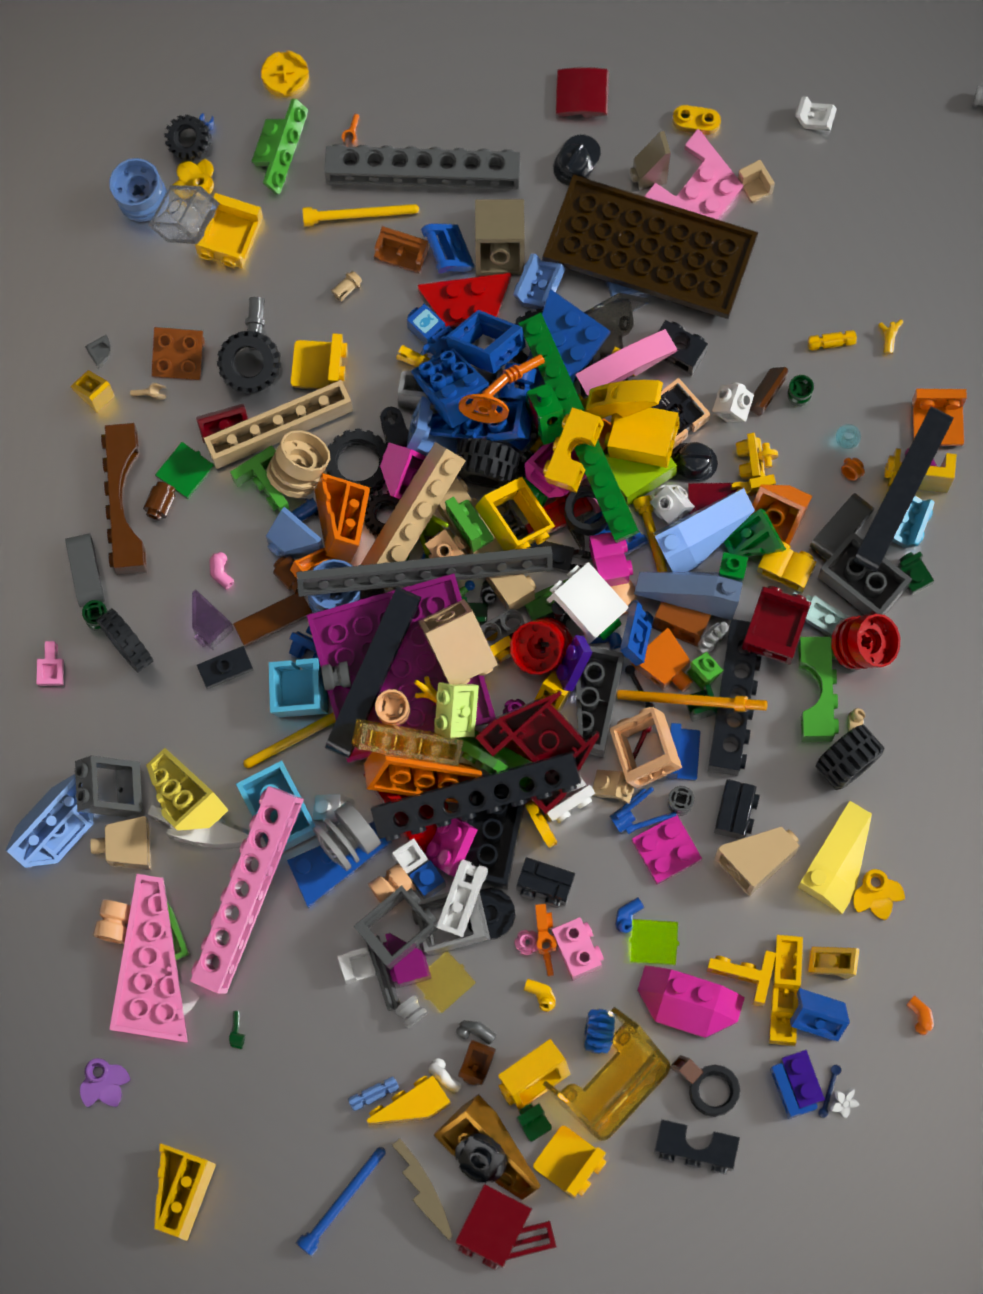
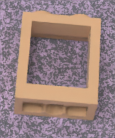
[609,707,682,789]

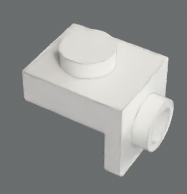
[796,96,837,130]
[313,794,355,822]

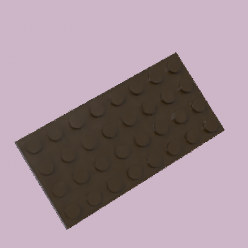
[542,175,758,319]

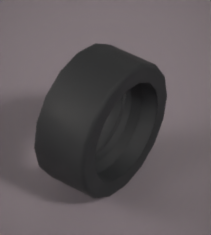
[564,485,608,536]
[689,1064,740,1117]

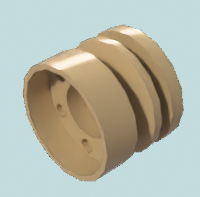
[266,430,330,498]

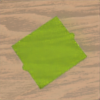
[629,919,680,965]

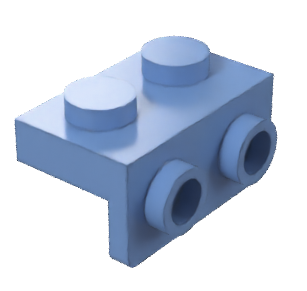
[514,253,565,310]

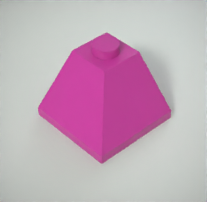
[380,443,426,500]

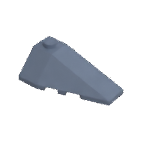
[634,572,743,620]

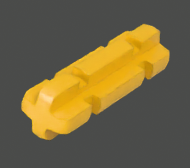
[808,330,857,350]

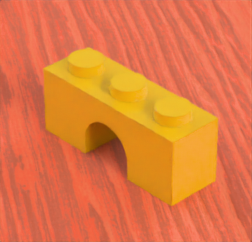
[543,407,604,493]

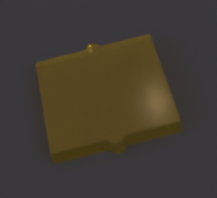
[415,951,476,1013]

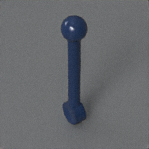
[818,1065,842,1118]

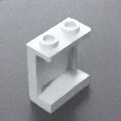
[546,562,629,644]

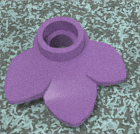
[80,1058,130,1107]

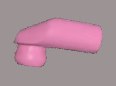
[209,552,234,590]

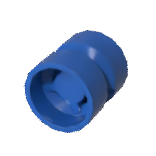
[498,363,537,405]

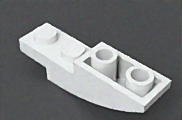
[148,805,249,849]

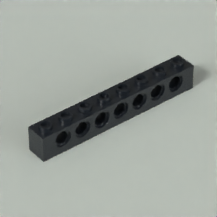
[370,751,581,841]

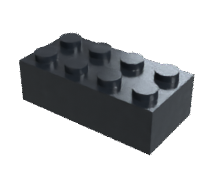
[465,775,528,890]

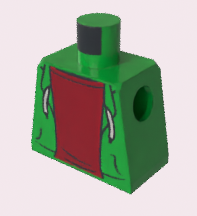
[526,383,564,445]

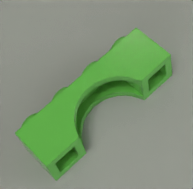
[798,637,839,742]

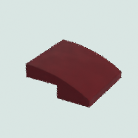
[556,67,609,118]

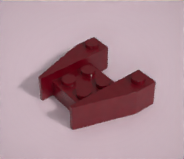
[476,689,599,814]

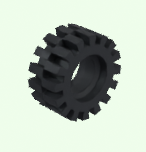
[164,115,212,161]
[364,490,400,537]

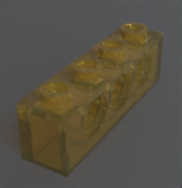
[352,719,463,766]

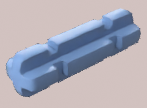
[348,1077,399,1111]

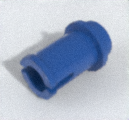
[291,497,318,522]

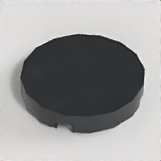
[467,888,516,940]
[455,1133,507,1183]

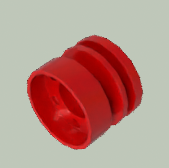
[831,614,901,670]
[510,617,573,674]

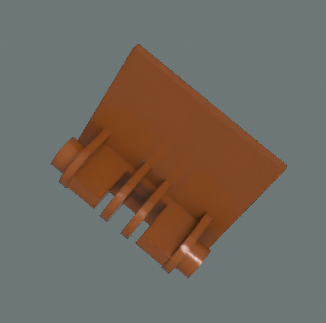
[152,327,205,380]

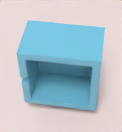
[269,658,328,718]

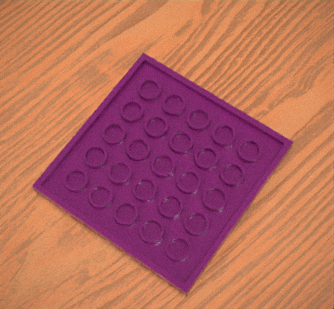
[307,574,496,763]

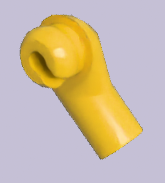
[524,978,556,1012]

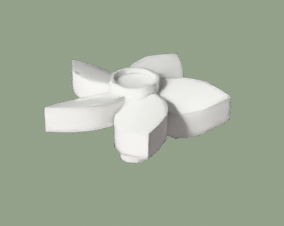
[830,1087,859,1119]

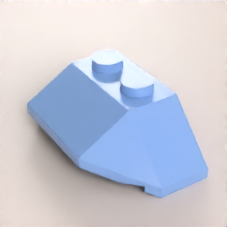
[6,774,94,868]

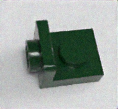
[897,551,934,595]

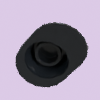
[553,134,601,186]
[670,442,718,481]

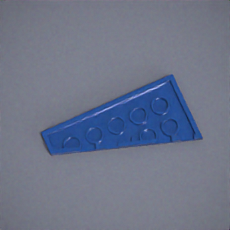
[509,289,611,452]

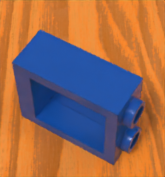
[446,310,526,374]

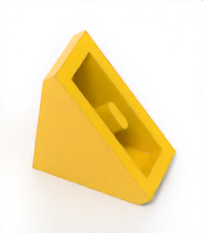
[70,370,115,413]

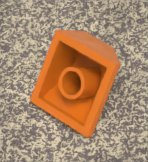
[750,484,813,545]

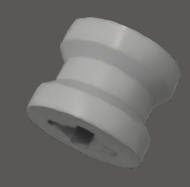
[395,995,428,1028]

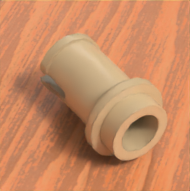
[331,271,362,302]

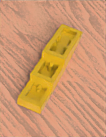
[769,935,803,1046]

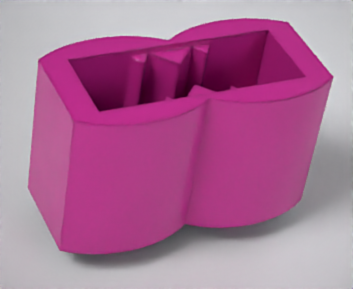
[589,532,633,587]

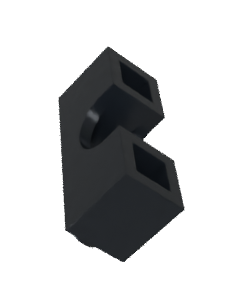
[654,1119,740,1174]

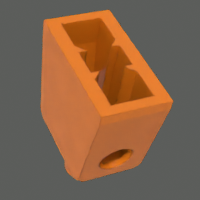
[631,628,693,692]

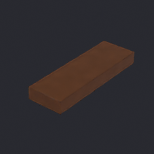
[233,592,312,647]

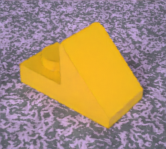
[808,946,859,979]

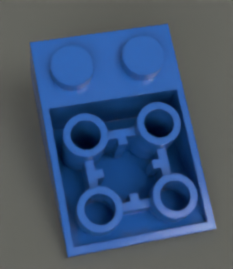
[411,348,489,428]

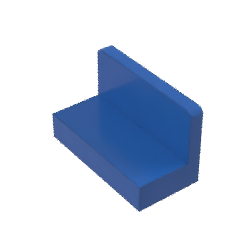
[666,723,701,781]
[790,988,850,1042]
[770,1063,818,1120]

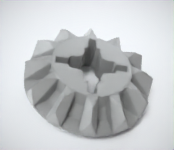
[697,622,729,655]

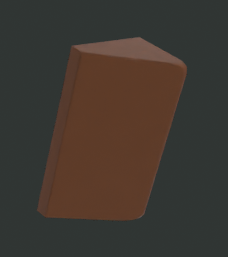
[750,367,788,416]

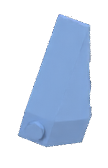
[653,488,755,572]

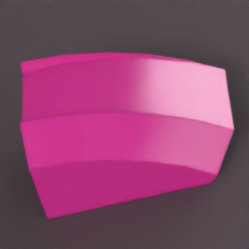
[525,442,586,498]

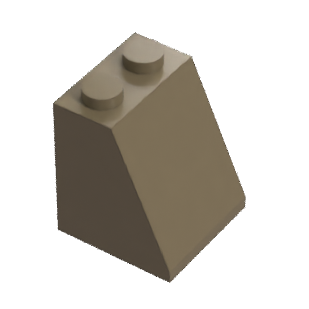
[475,199,525,276]

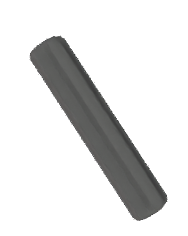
[366,935,400,1011]

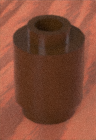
[143,481,175,521]
[273,556,298,593]

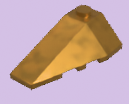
[434,1094,541,1200]

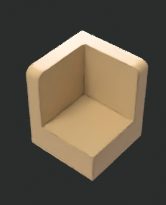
[738,160,775,203]

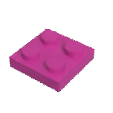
[632,815,702,885]
[425,818,477,877]

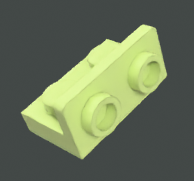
[434,682,479,738]

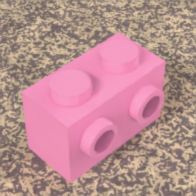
[551,917,604,981]

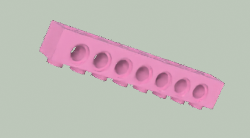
[190,786,304,994]

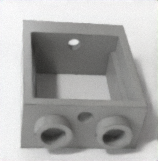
[412,892,490,956]

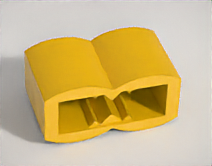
[757,541,816,593]

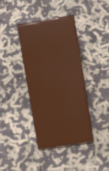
[670,1055,703,1084]

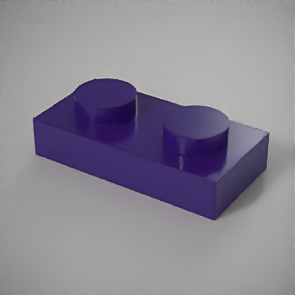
[556,635,592,691]
[781,1050,825,1109]

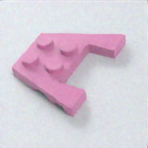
[645,129,743,220]

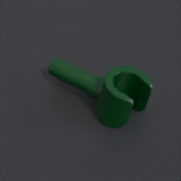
[229,1011,246,1049]

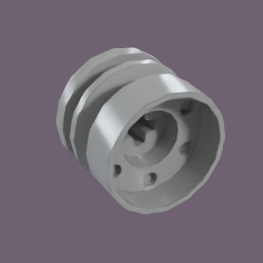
[312,801,381,871]

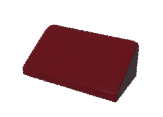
[196,404,248,443]

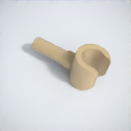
[130,383,166,400]

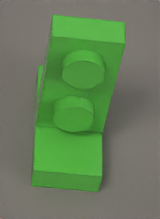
[230,445,290,513]

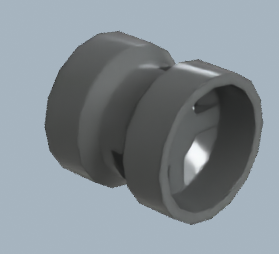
[321,661,351,691]
[667,786,694,816]

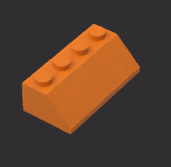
[364,749,482,803]

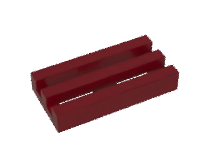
[507,1221,557,1260]

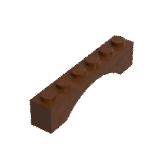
[101,423,147,575]

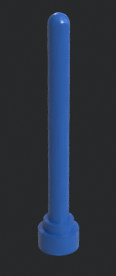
[295,1147,386,1257]

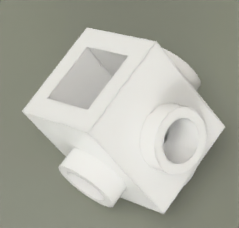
[712,382,754,423]
[650,485,695,524]

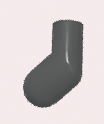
[456,1020,496,1045]

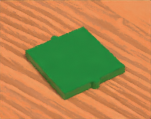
[155,442,214,499]

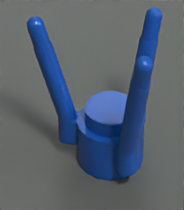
[609,787,677,834]

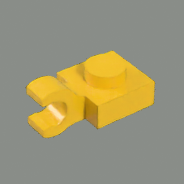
[731,474,776,496]

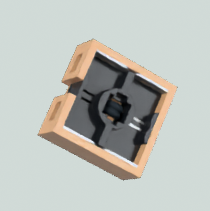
[651,377,711,449]

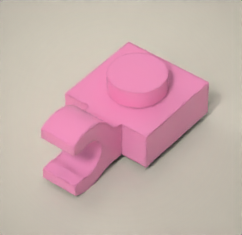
[36,641,64,686]

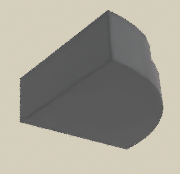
[85,335,111,369]

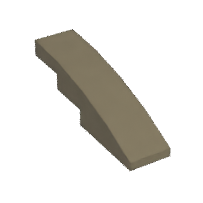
[392,1138,453,1241]

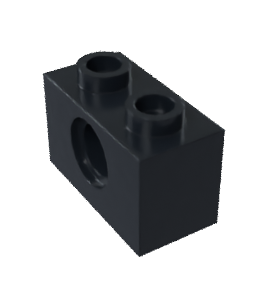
[658,320,708,376]

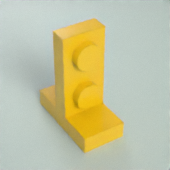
[706,950,776,1007]

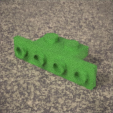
[251,99,308,194]
[449,730,532,788]

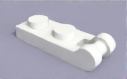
[436,859,488,937]

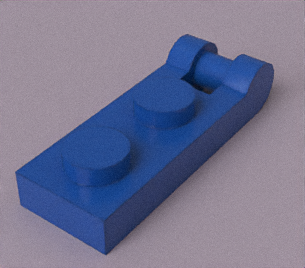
[620,600,654,666]

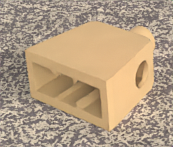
[90,816,150,870]

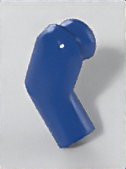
[615,897,644,933]

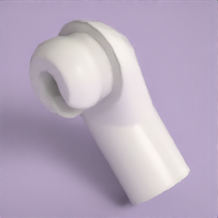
[428,1058,462,1094]

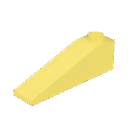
[146,748,228,831]
[797,801,872,914]

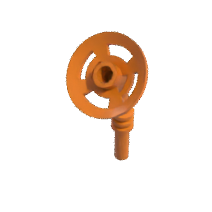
[459,354,545,423]

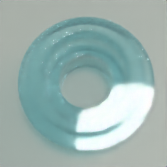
[836,424,861,449]

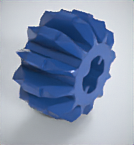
[583,1009,615,1054]

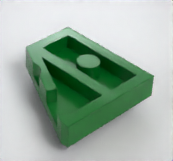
[724,508,786,557]

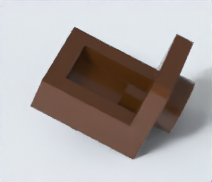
[458,1040,496,1085]

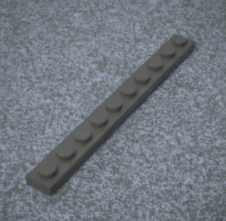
[296,546,553,597]

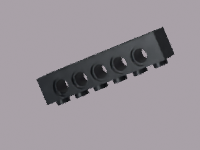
[708,619,762,776]

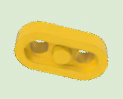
[672,105,721,135]

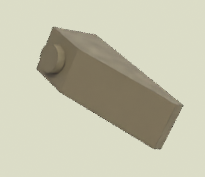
[630,131,671,190]

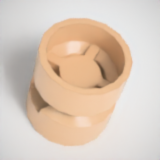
[375,690,410,727]
[368,863,417,904]
[93,900,131,944]

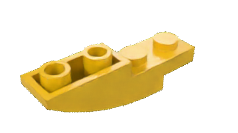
[581,380,663,419]

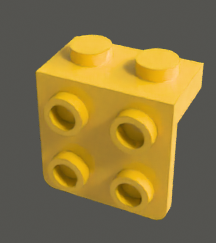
[291,333,348,389]
[533,1126,607,1199]

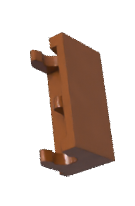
[374,226,429,274]
[652,602,711,647]

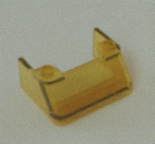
[542,1007,670,1141]

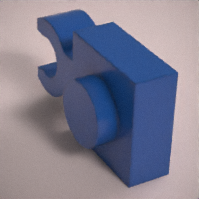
[420,326,453,360]

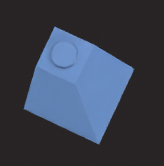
[266,507,324,559]

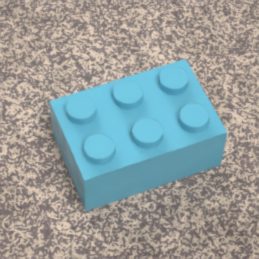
[236,761,316,852]

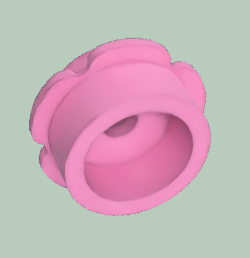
[515,930,538,955]

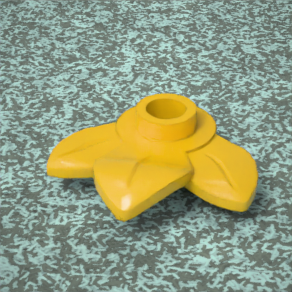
[170,159,214,197]
[854,869,905,920]

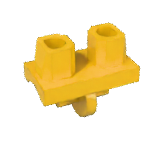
[736,432,778,480]

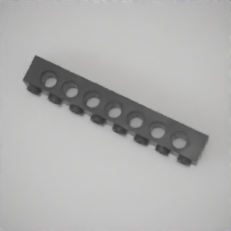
[325,144,520,189]

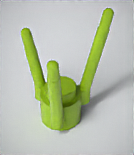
[419,515,449,555]

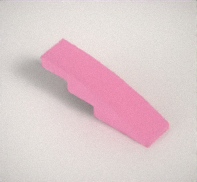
[575,329,678,396]

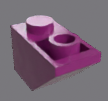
[383,933,432,987]

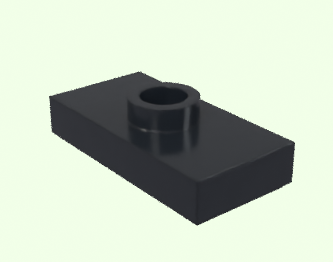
[197,646,254,689]

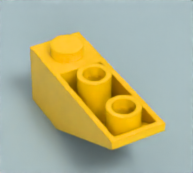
[366,1075,451,1125]

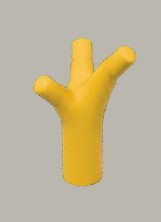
[879,319,903,354]
[414,676,437,704]

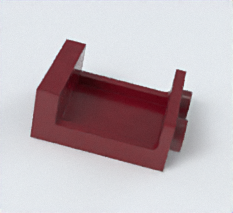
[742,586,811,665]
[455,1184,532,1270]

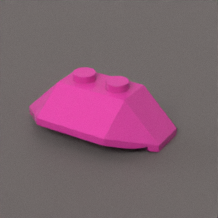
[637,965,745,1038]

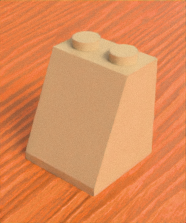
[418,599,498,684]
[715,826,800,896]

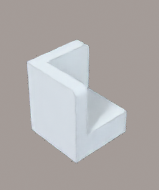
[392,838,428,876]
[338,947,376,984]

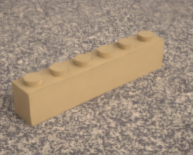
[204,380,353,469]
[361,442,466,590]
[437,477,536,610]

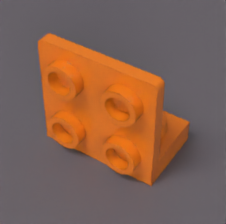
[912,389,967,446]

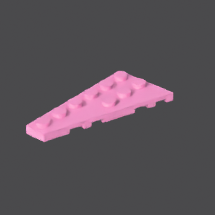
[109,874,188,1042]

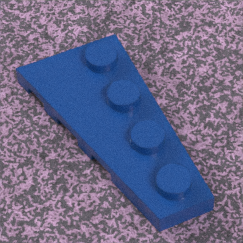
[287,821,392,909]

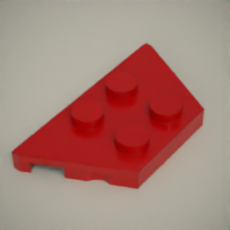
[418,273,511,330]

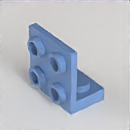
[406,396,458,456]

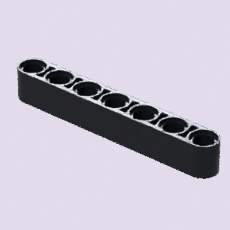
[853,406,954,572]
[325,587,421,759]

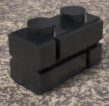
[714,779,760,839]
[516,857,575,908]

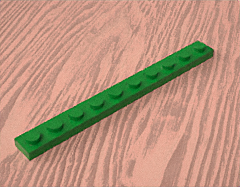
[519,313,640,543]

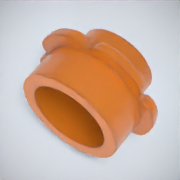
[841,458,865,481]

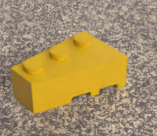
[154,1143,216,1241]

